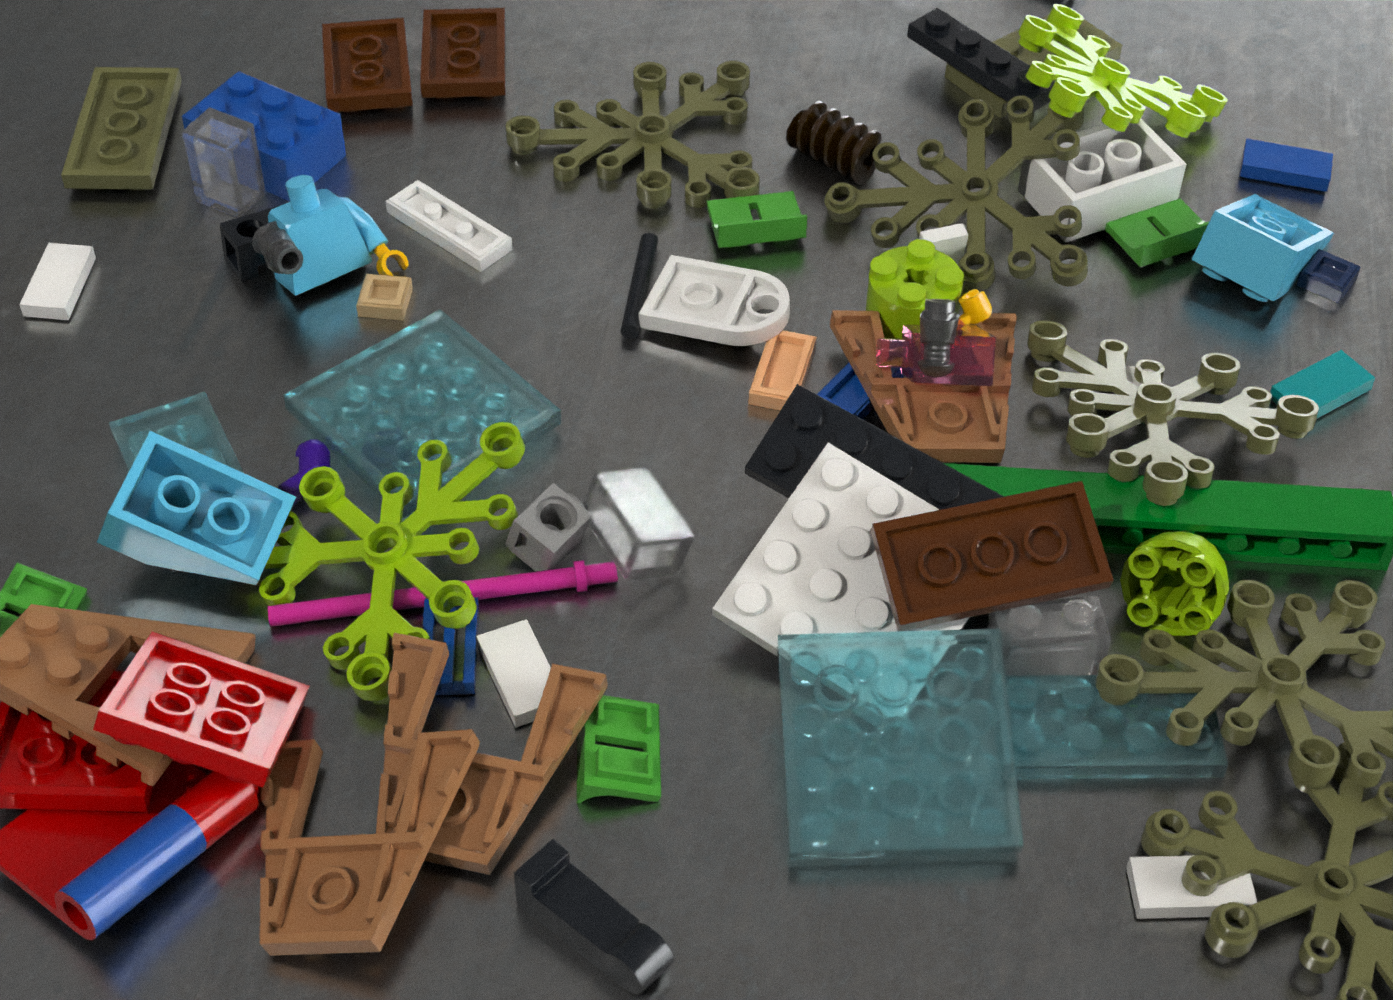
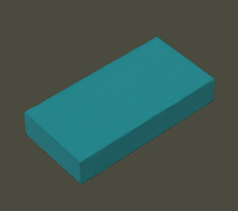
[1270,350,1376,419]

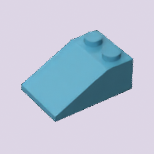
[1191,194,1334,302]
[97,431,296,585]

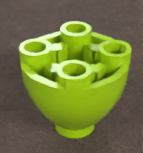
[1120,531,1229,636]

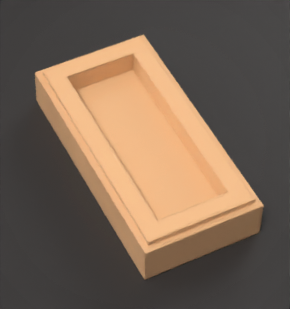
[748,330,817,411]

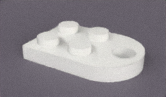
[638,255,790,346]

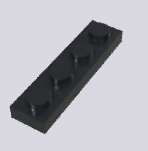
[907,8,1055,113]

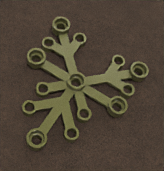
[505,61,760,209]
[825,96,1088,292]
[1027,320,1319,506]
[1095,580,1393,788]
[1141,742,1393,1000]

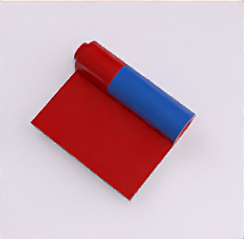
[0,760,259,940]

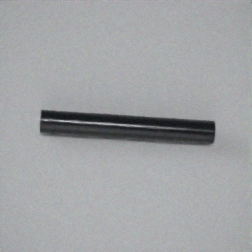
[620,233,658,339]

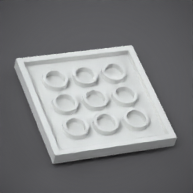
[712,443,969,731]

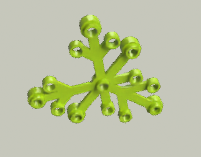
[1018,4,1228,138]
[259,422,525,701]

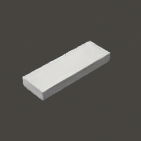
[386,180,513,272]

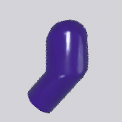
[278,439,331,506]

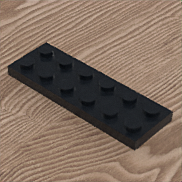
[745,384,1031,626]

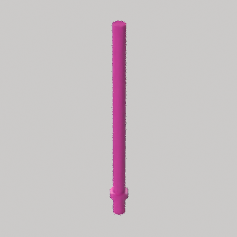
[267,560,618,627]

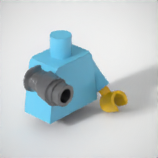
[252,175,408,296]

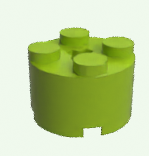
[866,239,964,350]

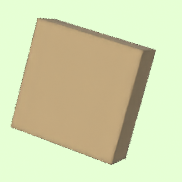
[356,274,413,321]

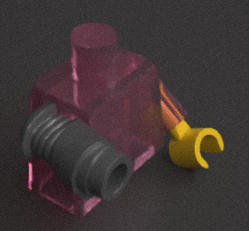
[876,289,996,386]

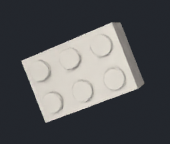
[1018,119,1186,243]

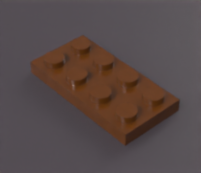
[870,481,1114,632]

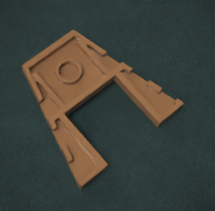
[830,310,1017,463]
[0,604,256,786]
[376,633,608,875]
[260,729,480,956]

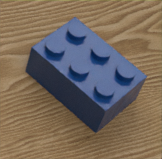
[182,71,346,202]

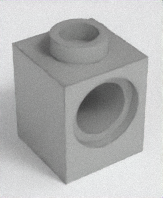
[505,483,593,572]

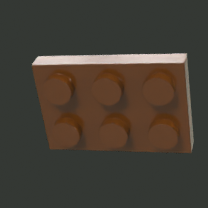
[420,8,506,99]
[322,17,413,113]

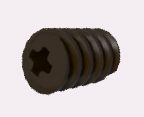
[786,101,882,184]

